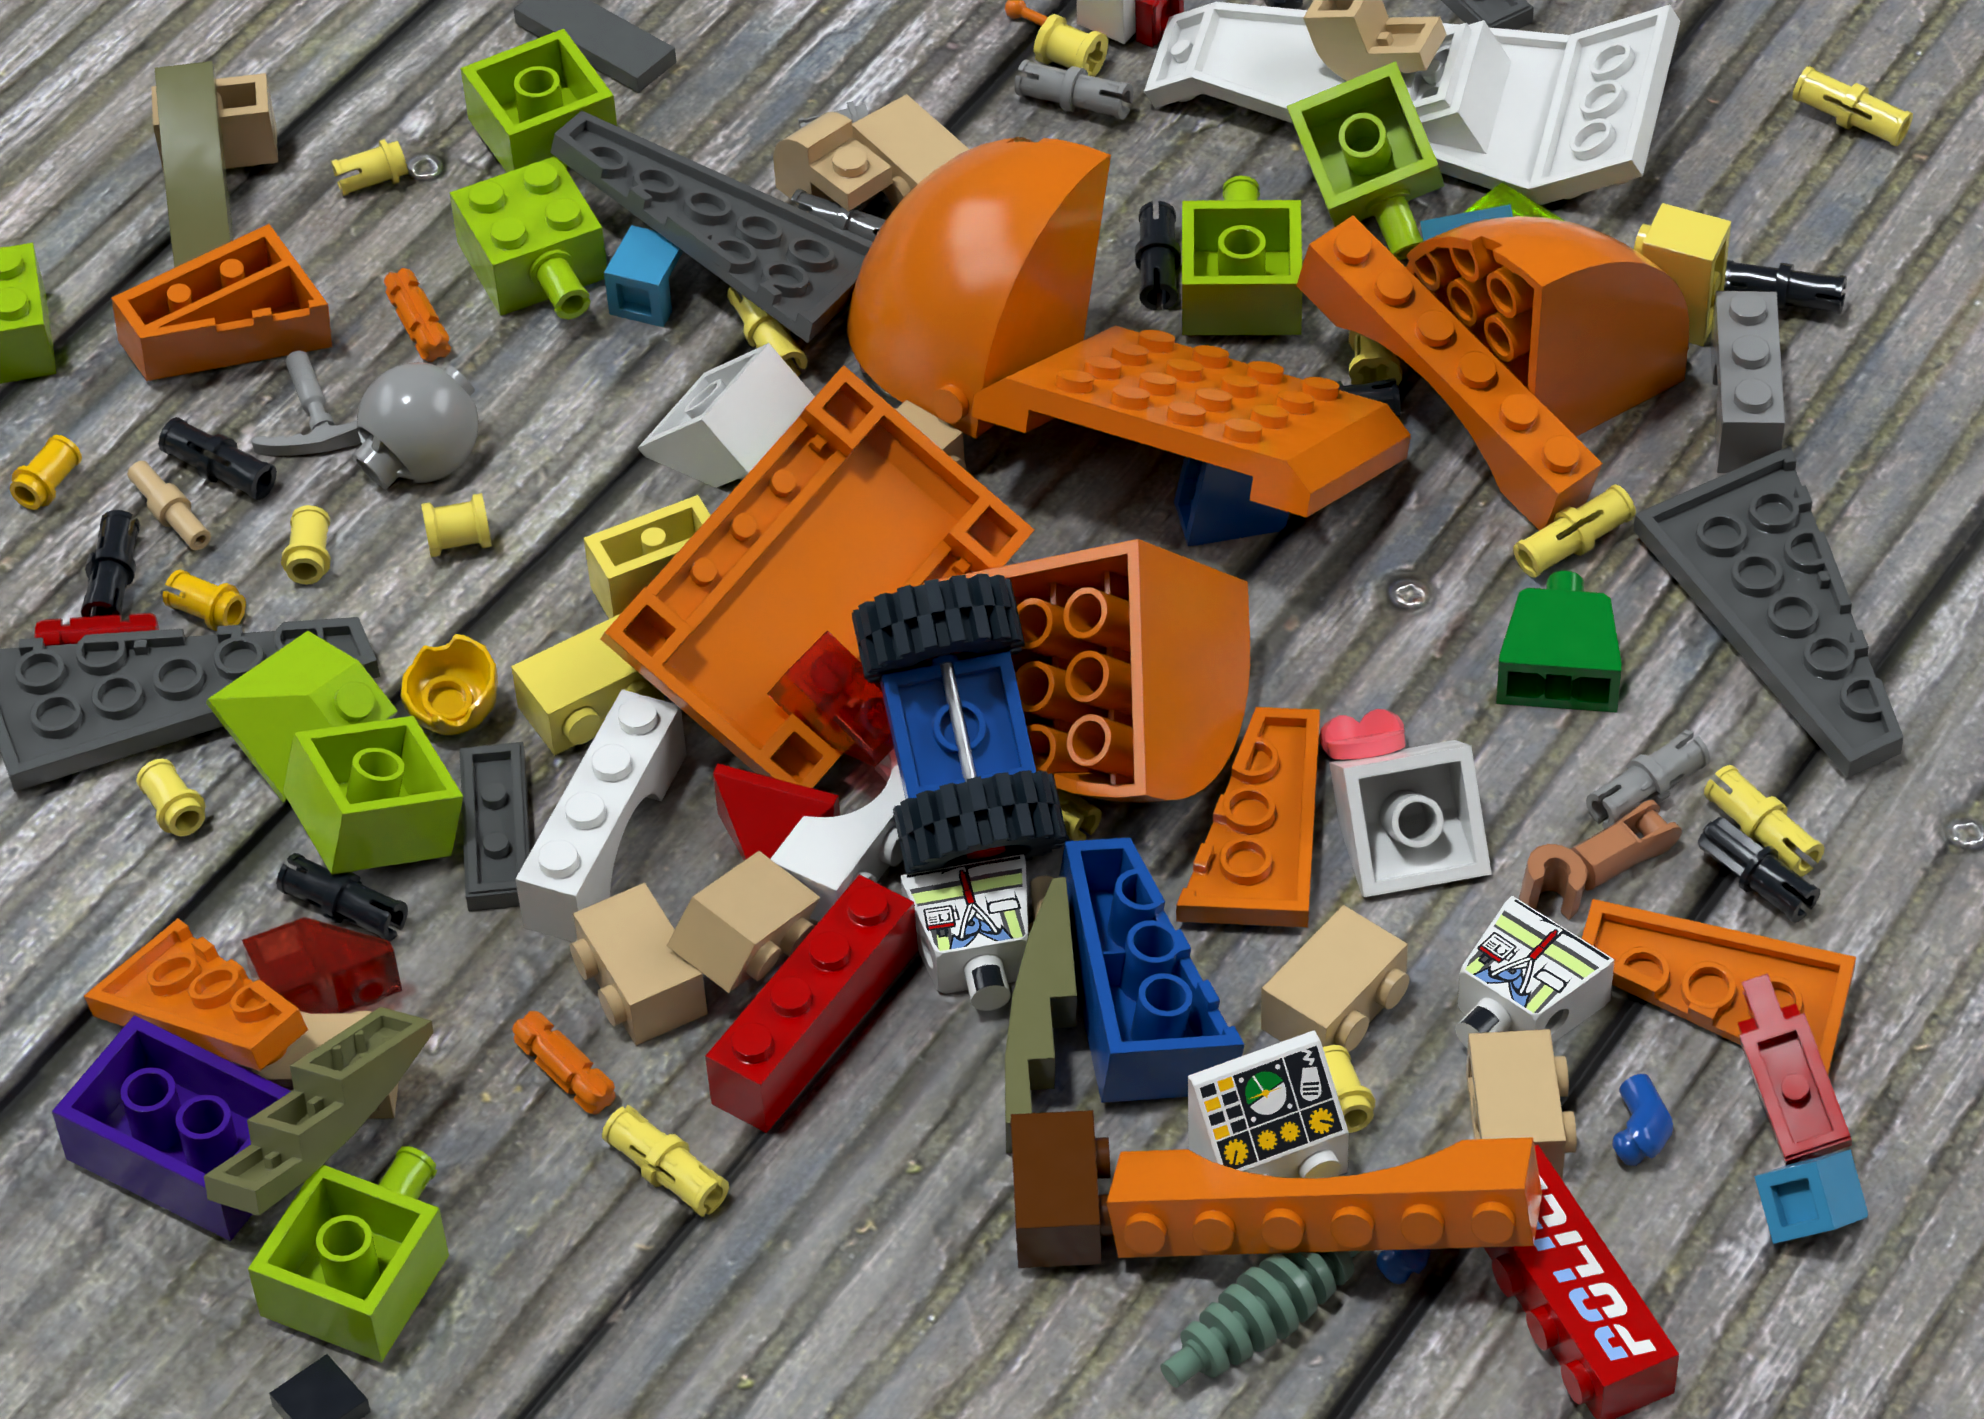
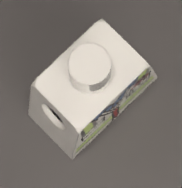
[901,854,1028,1011]
[1455,896,1614,1048]

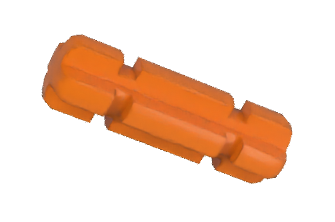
[384,268,451,362]
[512,1011,616,1115]

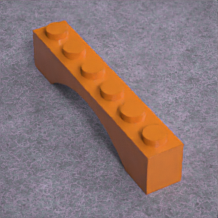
[1296,215,1603,531]
[1106,1137,1542,1258]

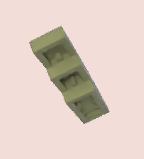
[155,61,233,268]
[1005,877,1077,1153]
[204,1007,434,1216]

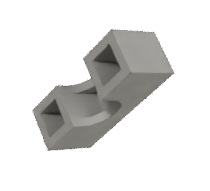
[1710,291,1785,473]

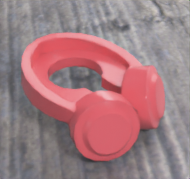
[1319,709,1406,760]

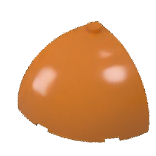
[847,138,1111,439]
[1406,216,1689,437]
[923,539,1250,803]

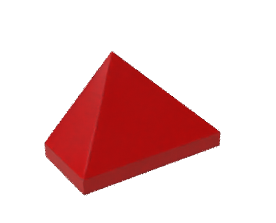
[713,763,840,861]

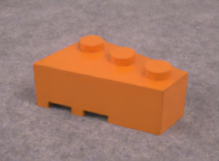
[111,224,332,381]

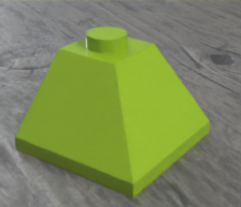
[206,631,398,803]

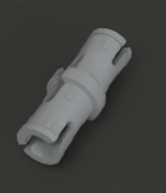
[1015,59,1134,120]
[1586,730,1710,829]

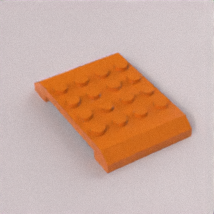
[971,325,1411,518]
[600,365,1035,788]

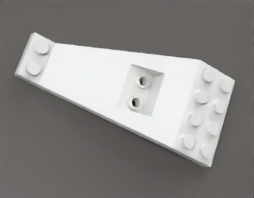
[1144,2,1680,205]

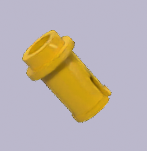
[10,434,82,510]
[162,569,246,631]

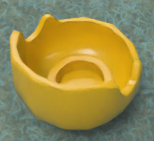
[401,634,498,735]

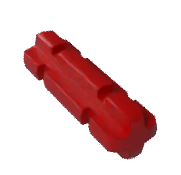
[34,613,159,646]

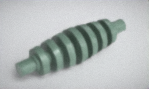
[1160,1251,1361,1388]

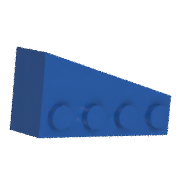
[1059,837,1245,1103]

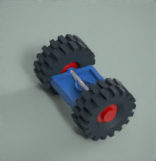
[852,574,1068,874]

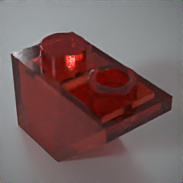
[767,630,894,767]
[242,917,402,1014]

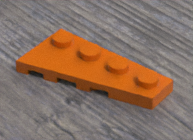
[1176,707,1320,928]
[1582,899,1856,1077]
[84,918,308,1071]

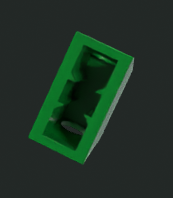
[1496,571,1622,713]

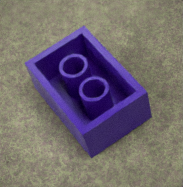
[52,1015,291,1241]

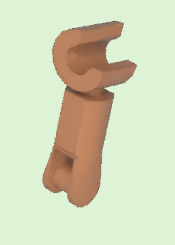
[1519,800,1682,920]

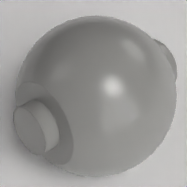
[352,362,479,489]

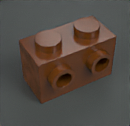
[1011,1110,1113,1268]

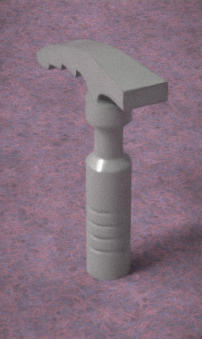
[251,351,361,456]

